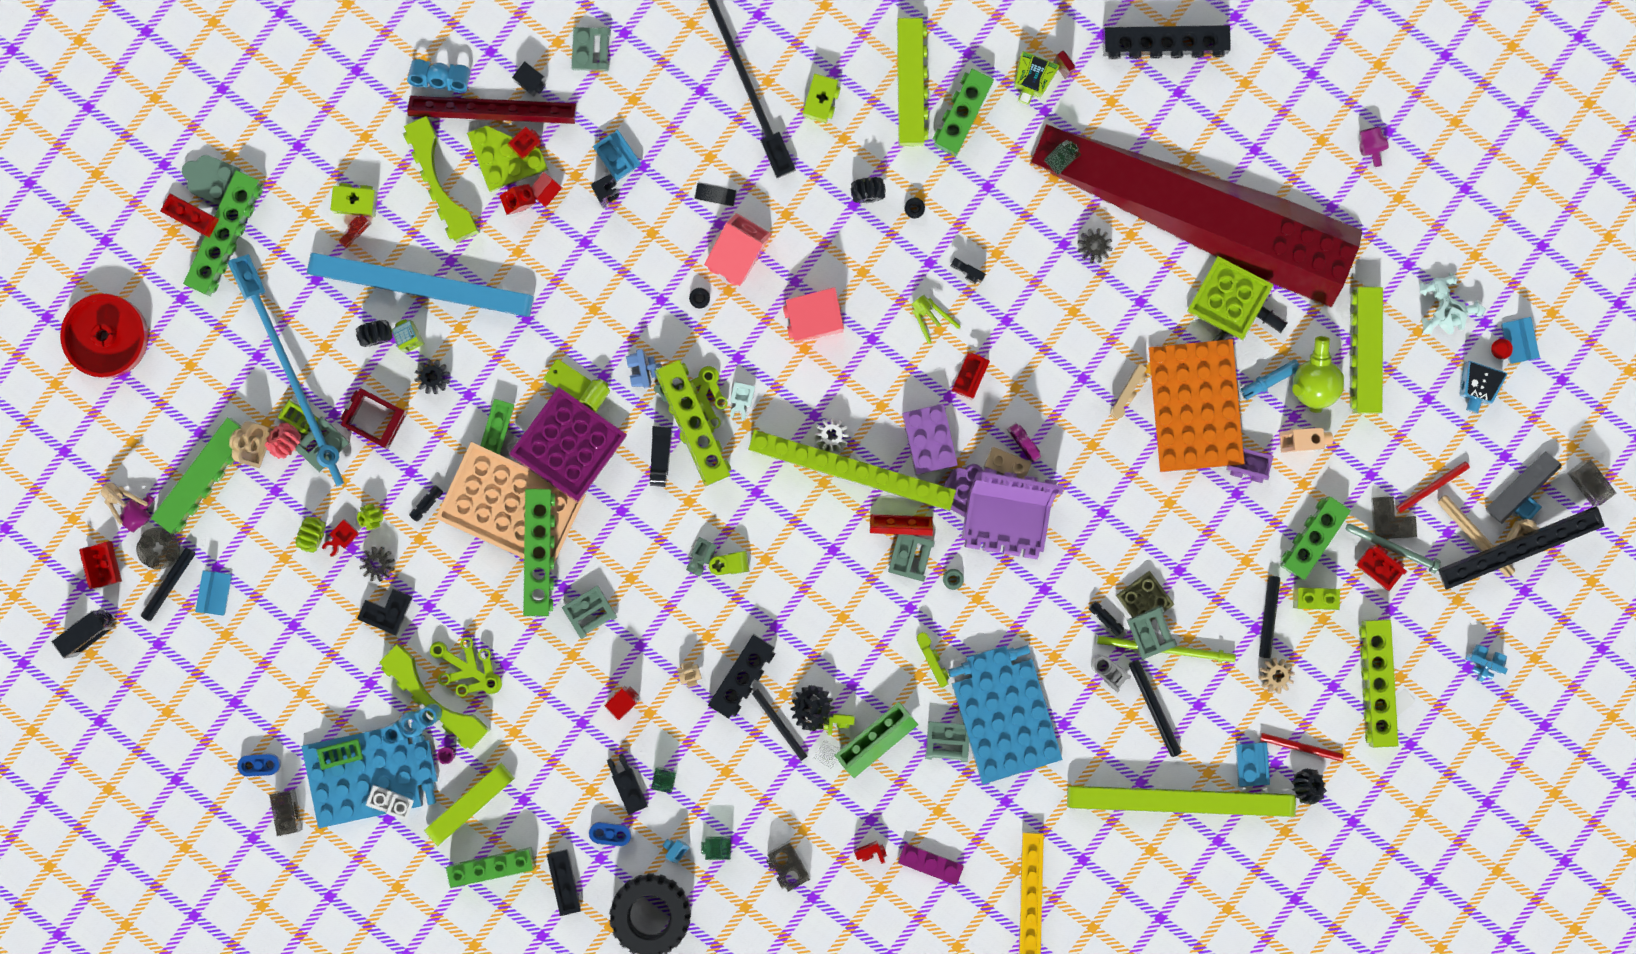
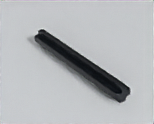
[1129,660,1182,757]

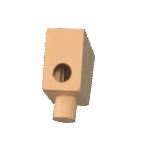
[1279,428,1333,453]

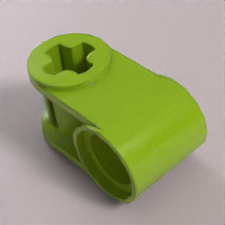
[709,551,750,575]

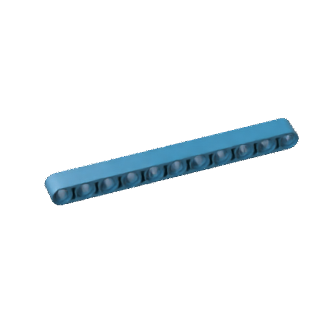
[306,253,534,317]

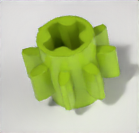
[357,503,383,531]

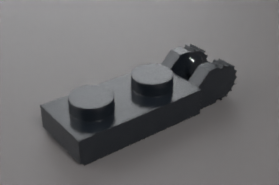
[607,753,648,815]

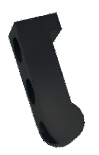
[650,426,673,487]

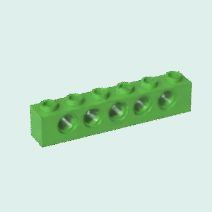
[183,170,263,297]
[523,489,555,616]

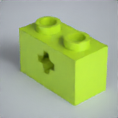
[803,73,841,124]
[330,183,378,217]
[1293,587,1340,610]

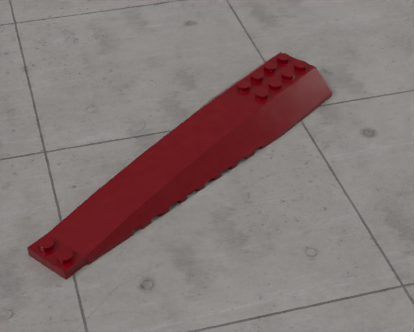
[1030,124,1363,307]

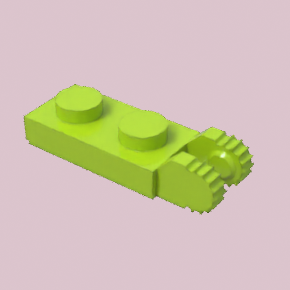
[916,632,950,688]

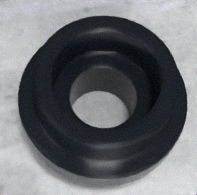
[904,198,925,219]
[689,288,710,309]

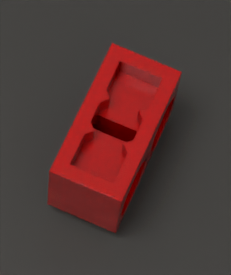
[604,686,640,721]

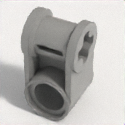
[1091,655,1131,693]

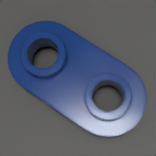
[237,754,281,777]
[589,822,631,846]

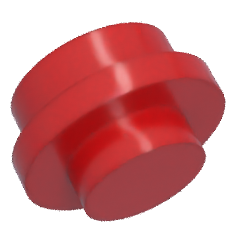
[1491,339,1513,359]

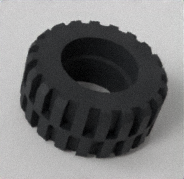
[609,873,691,954]

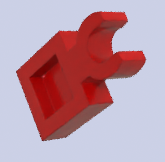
[322,519,360,557]

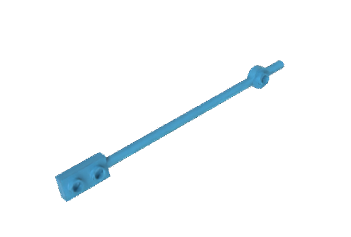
[228,254,344,487]

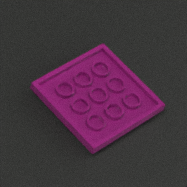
[509,387,627,503]

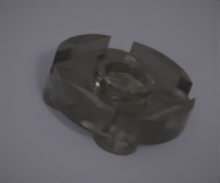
[136,527,180,569]

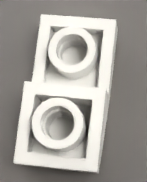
[365,784,414,820]

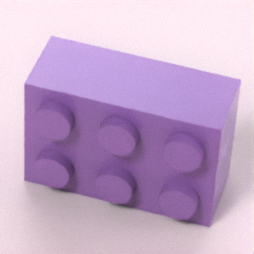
[902,404,958,475]

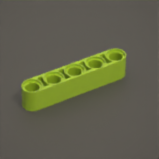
[424,763,515,847]

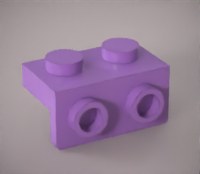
[1226,448,1274,483]

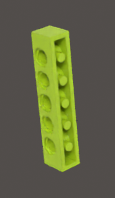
[654,360,731,486]
[1359,619,1399,748]

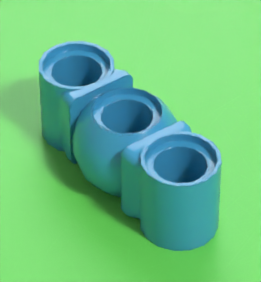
[407,59,471,93]
[381,704,442,745]

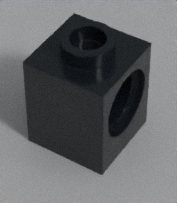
[512,61,547,96]

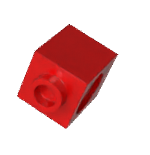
[499,184,536,215]

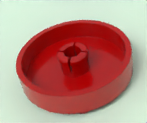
[60,293,149,378]

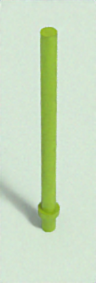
[1097,636,1236,663]

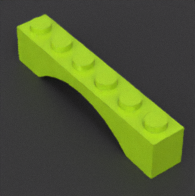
[403,116,480,243]
[379,643,490,750]

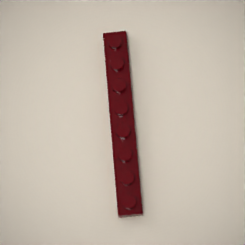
[407,95,577,124]

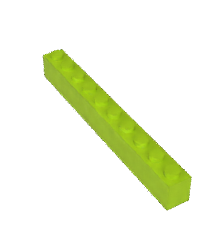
[748,430,956,511]

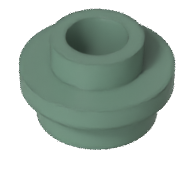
[943,569,964,590]

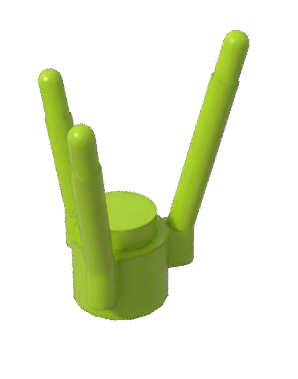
[911,295,960,344]

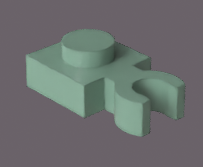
[686,537,717,577]

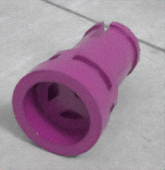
[437,747,456,764]

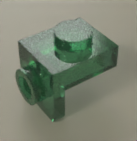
[1044,140,1081,175]

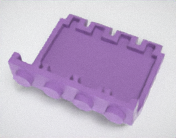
[961,469,1064,559]

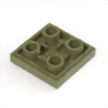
[1115,571,1175,622]

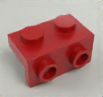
[79,541,122,589]
[1355,545,1407,591]

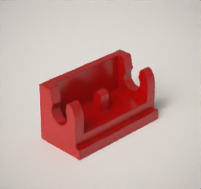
[951,353,990,400]

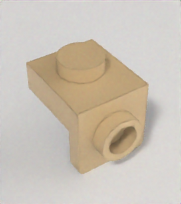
[1505,519,1540,542]

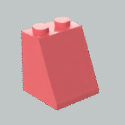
[704,213,772,286]
[783,287,844,343]

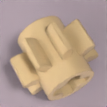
[677,661,702,688]

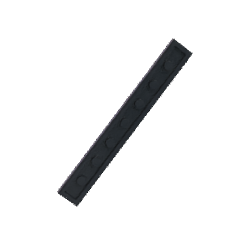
[1438,506,1605,590]

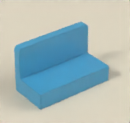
[1501,317,1540,364]
[195,570,232,616]

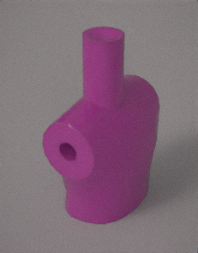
[1359,126,1389,167]
[119,494,155,533]

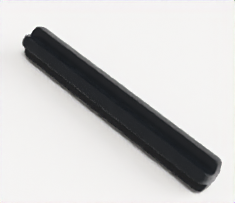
[141,548,195,621]
[1259,576,1280,659]

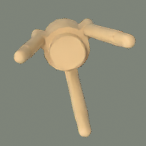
[101,483,148,525]

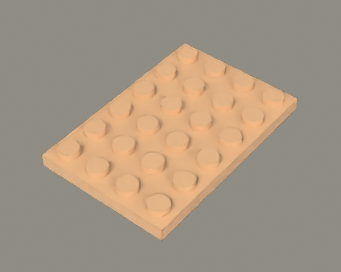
[436,442,586,571]

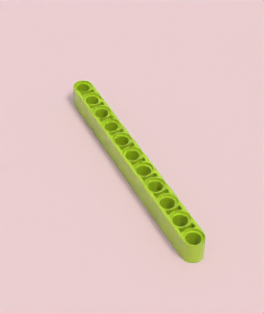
[1067,786,1296,817]

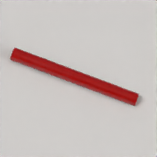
[1396,461,1470,513]
[1260,733,1344,762]

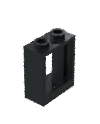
[51,610,116,658]

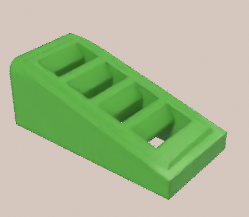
[316,739,363,770]

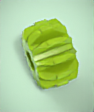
[295,516,326,553]

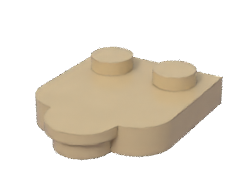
[229,421,274,468]

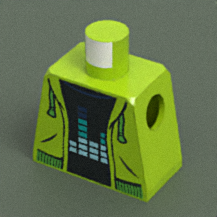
[1014,51,1060,105]

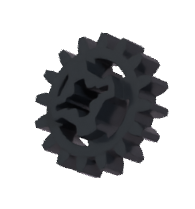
[790,685,835,731]

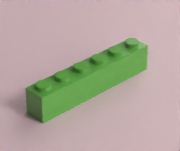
[151,417,241,534]

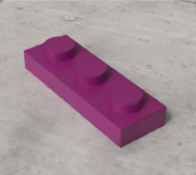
[898,843,964,886]

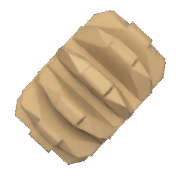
[1258,658,1295,694]

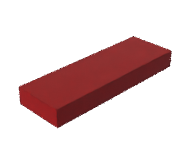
[160,193,219,238]
[870,514,933,536]

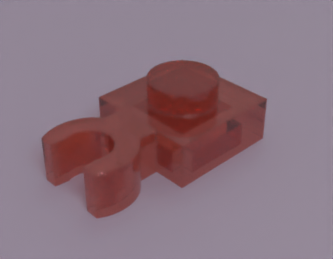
[339,215,372,248]

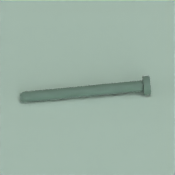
[1345,524,1441,574]

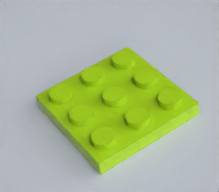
[1187,256,1274,341]

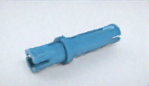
[1240,359,1300,400]

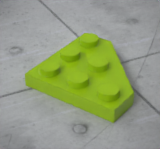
[467,126,548,192]

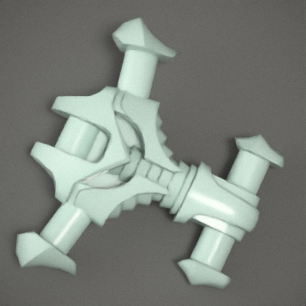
[1419,272,1486,334]

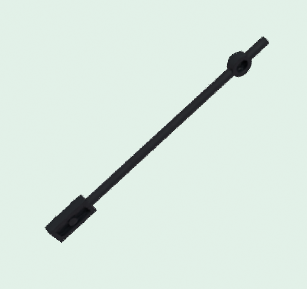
[707,0,796,179]

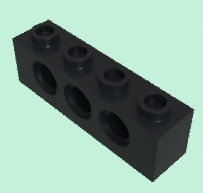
[708,634,776,719]

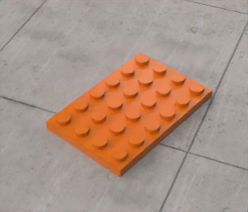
[1149,339,1244,472]

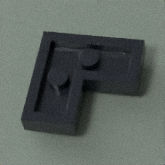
[357,589,413,636]

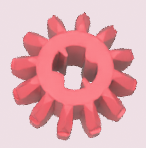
[265,423,301,459]

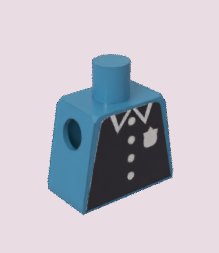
[1460,361,1508,413]

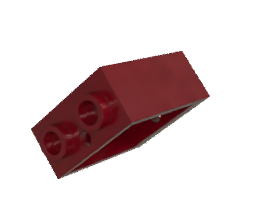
[340,388,408,449]

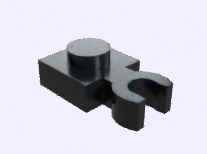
[950,258,986,284]

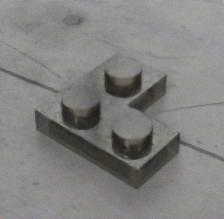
[1371,496,1417,539]

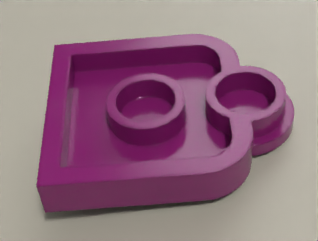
[1007,423,1041,463]

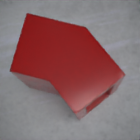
[531,172,563,207]

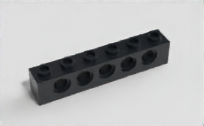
[1102,25,1231,59]

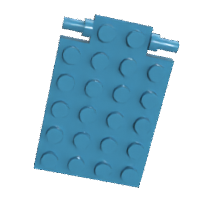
[948,645,1063,785]
[301,722,438,829]

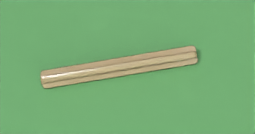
[1438,495,1515,577]

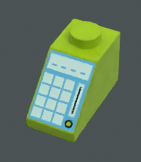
[391,319,424,353]

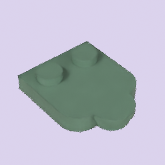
[182,155,241,205]

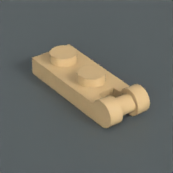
[1110,364,1147,419]

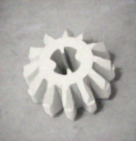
[814,417,850,453]

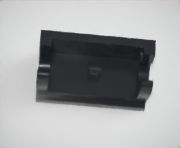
[590,174,619,208]

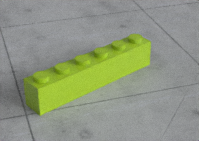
[897,18,928,146]
[1350,287,1383,414]

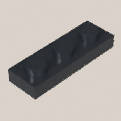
[546,849,581,916]

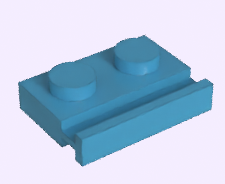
[593,129,642,182]
[1235,742,1270,787]

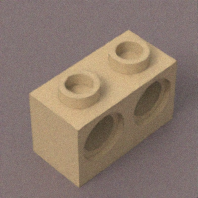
[984,447,1032,479]

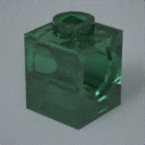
[651,766,677,794]
[701,836,731,860]

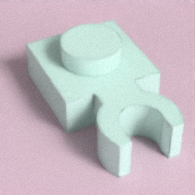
[730,382,755,421]

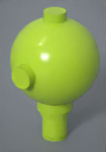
[1292,336,1344,413]

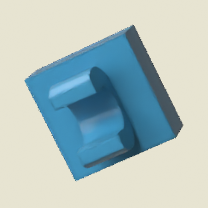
[662,839,690,864]

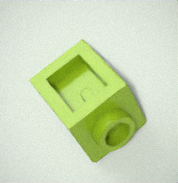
[824,713,855,736]

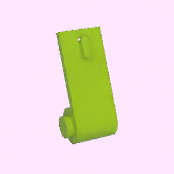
[543,358,610,412]

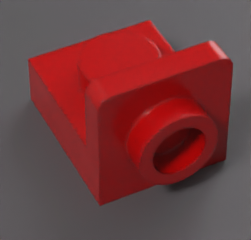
[508,126,541,160]
[854,841,887,864]

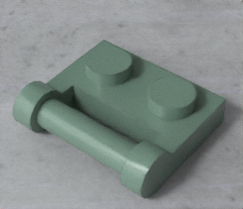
[572,27,611,71]
[296,416,349,472]
[888,534,935,582]
[562,585,617,639]
[1127,606,1177,659]
[925,721,969,762]

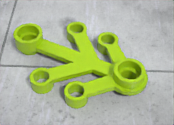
[669,366,728,444]
[430,637,502,697]

